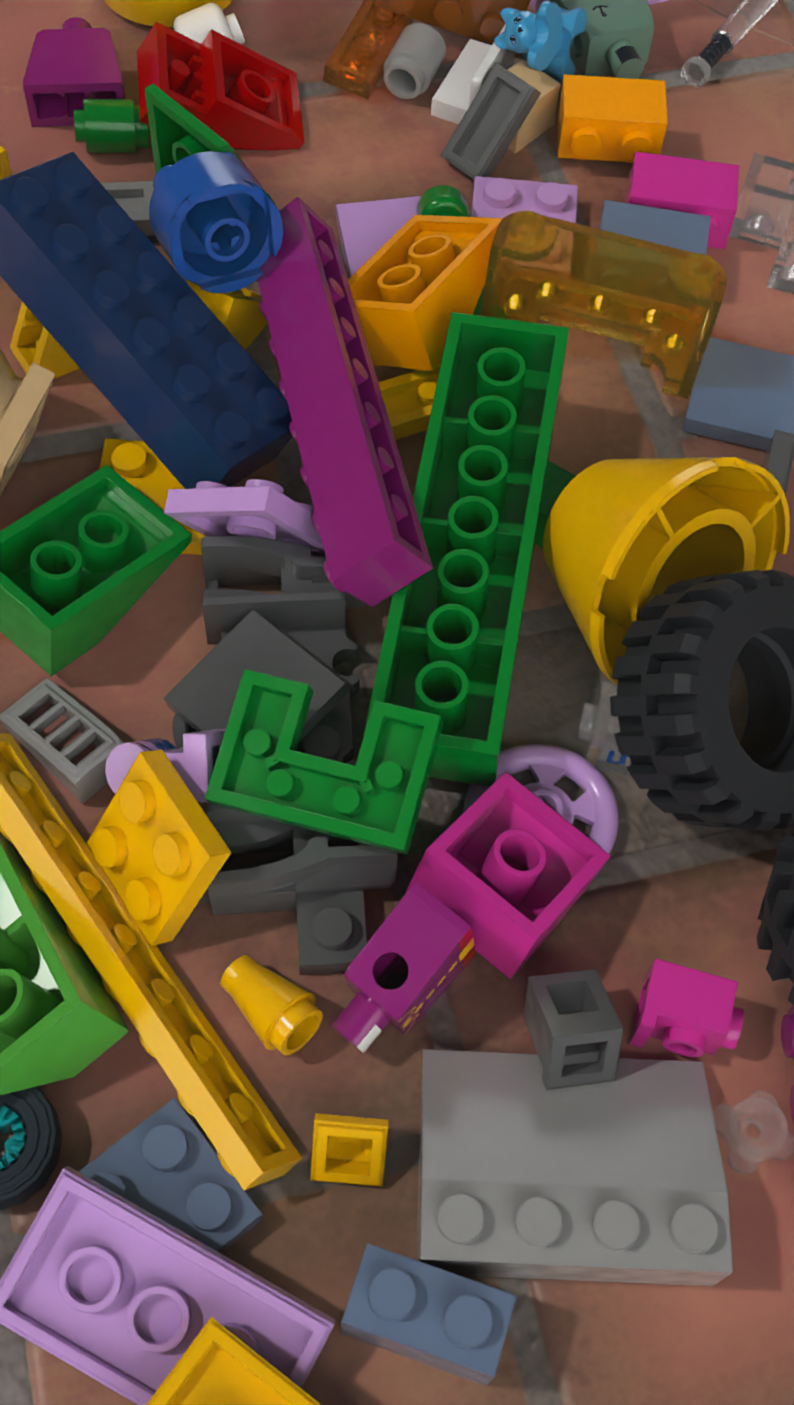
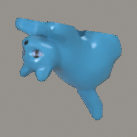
[494,1,587,85]

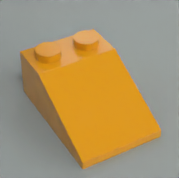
[348,215,507,372]

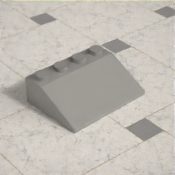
[416,1049,733,1286]

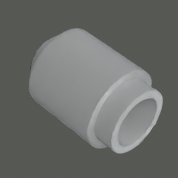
[384,23,446,99]

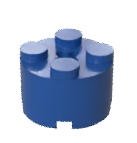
[149,151,283,293]

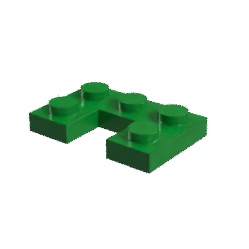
[204,669,444,855]

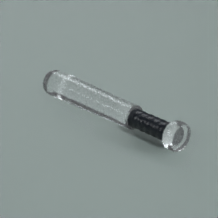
[681,0,779,88]

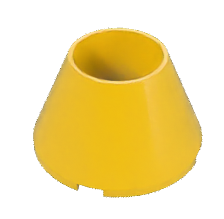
[543,457,790,687]

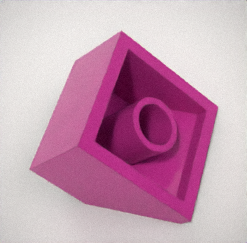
[406,772,611,980]

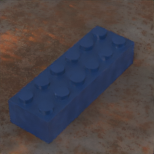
[0,152,293,489]

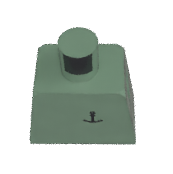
[550,0,654,79]

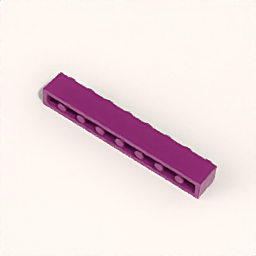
[256,197,433,607]

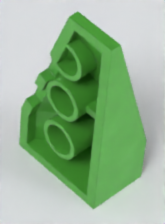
[0,832,129,1095]

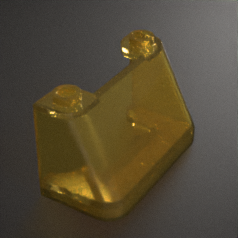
[480,211,727,399]

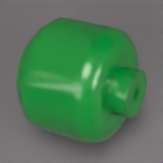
[417,185,471,217]

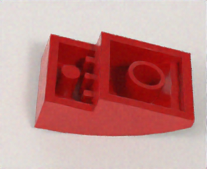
[137,21,304,151]

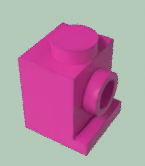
[629,958,744,1057]

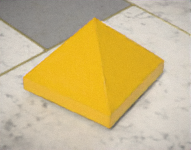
[310,1113,389,1187]

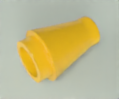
[220,955,323,1056]

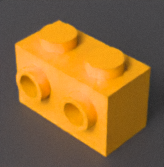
[557,74,668,163]

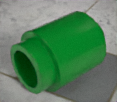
[74,99,149,153]

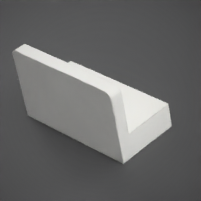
[431,25,515,124]

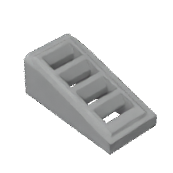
[0,678,125,804]

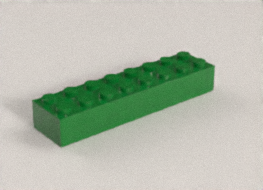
[364,312,569,787]

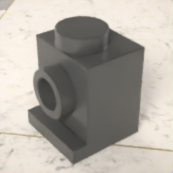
[523,969,623,1089]

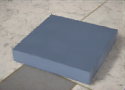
[682,336,794,451]

